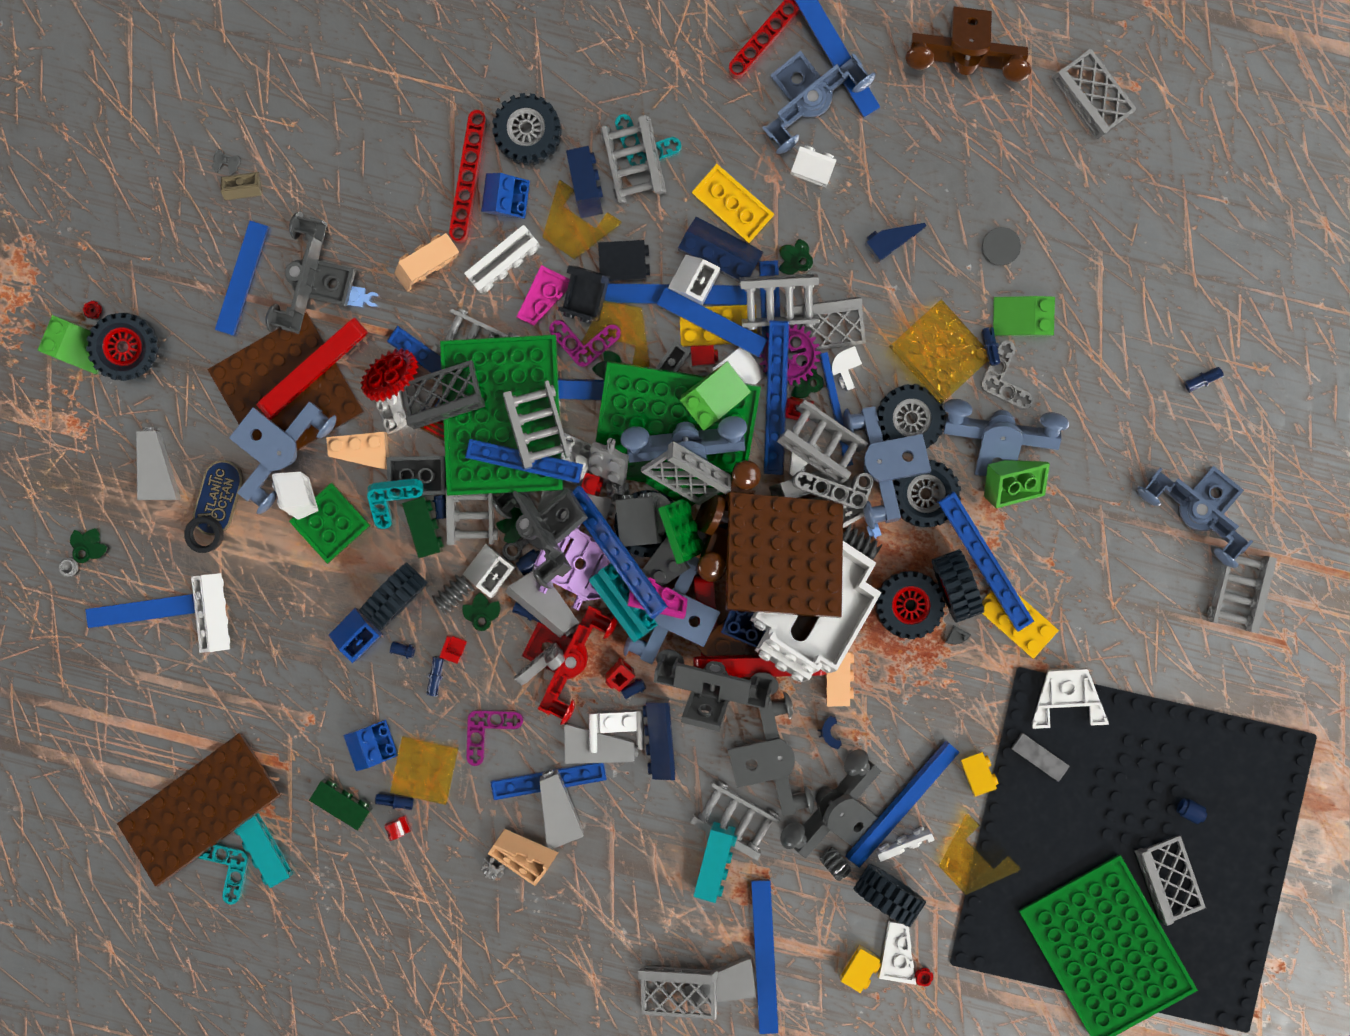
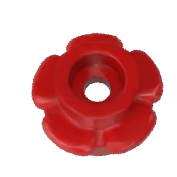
[83,301,102,319]
[915,968,933,987]

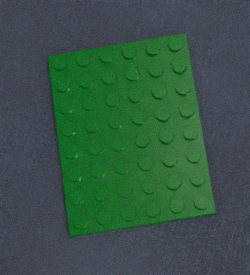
[440,335,563,496]
[591,361,761,495]
[1019,854,1198,1036]

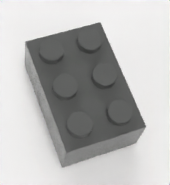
[387,456,446,495]

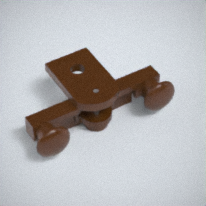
[905,6,1032,82]
[695,460,761,582]

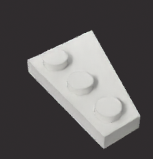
[876,827,935,862]
[878,920,916,985]

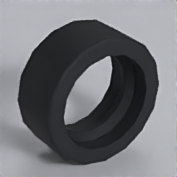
[184,516,224,553]

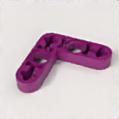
[549,320,621,367]
[466,710,524,766]

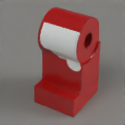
[384,815,411,841]

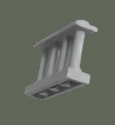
[601,115,667,204]
[740,273,820,330]
[432,308,520,355]
[503,381,572,470]
[777,400,868,485]
[446,486,498,545]
[1207,556,1277,633]
[690,780,780,861]

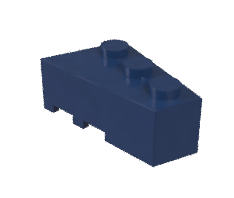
[566,146,603,218]

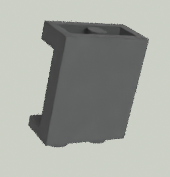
[616,493,663,546]

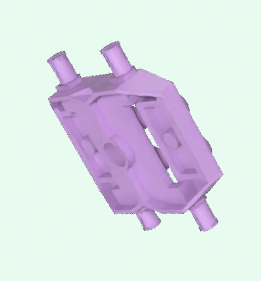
[534,525,611,611]

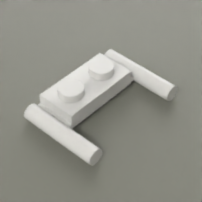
[589,711,644,753]

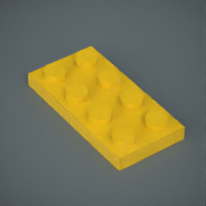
[691,164,775,244]
[680,305,757,347]
[982,590,1059,659]

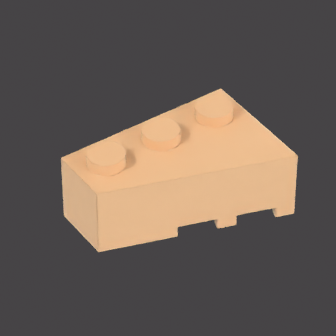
[394,233,459,292]
[326,432,389,470]
[825,649,854,707]
[488,829,559,886]

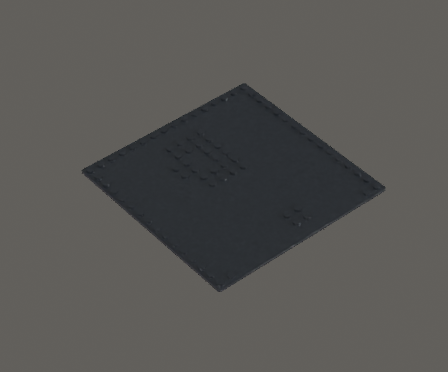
[950,667,1317,1033]

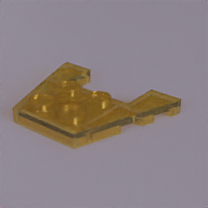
[543,180,622,260]
[580,300,650,367]
[939,813,1021,895]

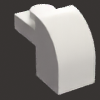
[831,346,862,392]

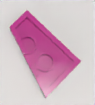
[516,265,570,326]
[627,577,688,619]

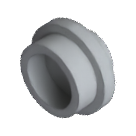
[59,558,78,577]

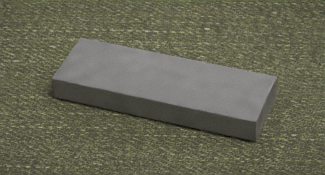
[1011,733,1070,782]

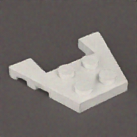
[1032,667,1109,729]

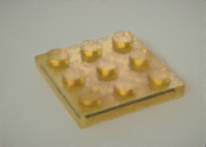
[390,736,459,805]

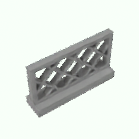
[1052,49,1137,139]
[784,297,866,353]
[641,441,731,505]
[1135,835,1206,926]
[638,966,718,1019]

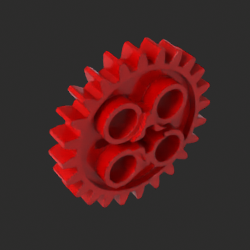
[360,348,419,402]

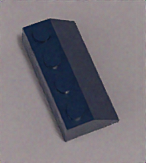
[678,217,764,283]
[643,699,676,780]

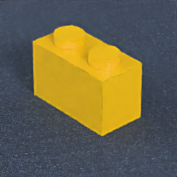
[960,752,999,798]
[840,945,881,993]

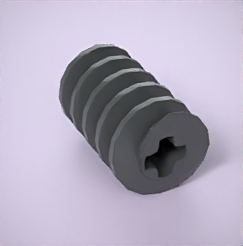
[843,524,883,560]
[432,575,475,615]

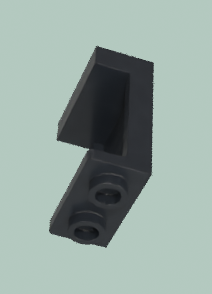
[598,240,650,281]
[558,265,610,324]

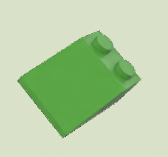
[993,296,1055,337]
[37,315,112,374]
[680,361,751,431]
[984,460,1050,508]

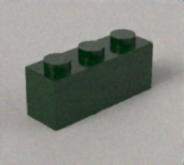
[402,497,445,558]
[309,778,373,831]

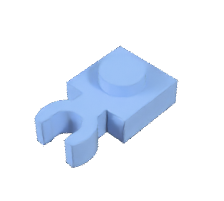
[347,286,379,308]

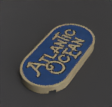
[193,460,243,535]

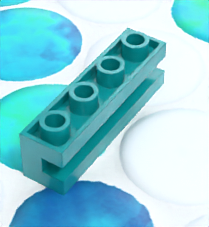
[589,564,658,642]
[234,813,294,888]
[693,822,738,903]

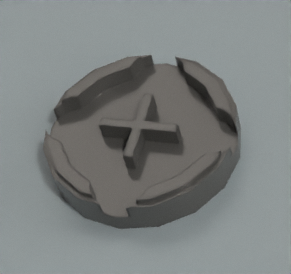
[982,227,1021,266]

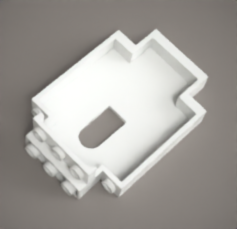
[750,541,881,682]

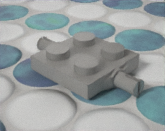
[588,438,629,487]

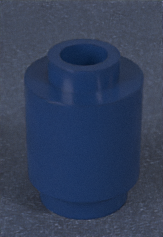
[516,549,540,576]
[1176,798,1207,824]

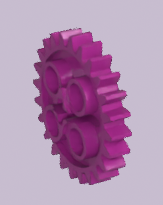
[759,324,821,386]

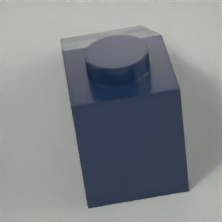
[865,223,927,263]

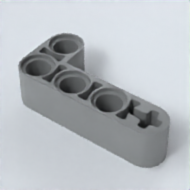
[792,472,873,509]

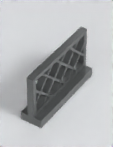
[402,360,485,429]

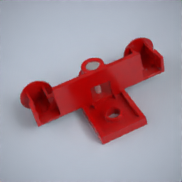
[522,605,618,725]

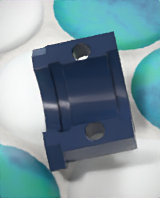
[817,715,842,749]

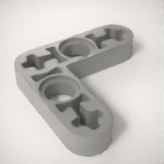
[981,340,1034,409]
[514,643,565,686]

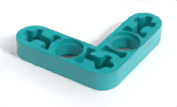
[615,114,681,166]
[367,479,423,529]
[198,843,249,905]

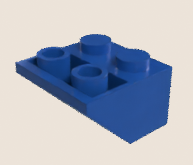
[481,173,530,219]
[329,608,383,663]
[343,720,398,771]

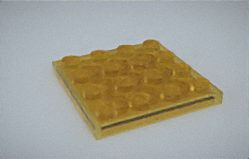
[889,299,988,404]

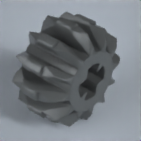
[820,847,851,881]

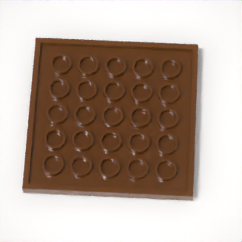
[207,312,364,451]
[725,492,843,618]

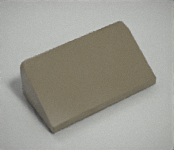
[221,172,262,200]

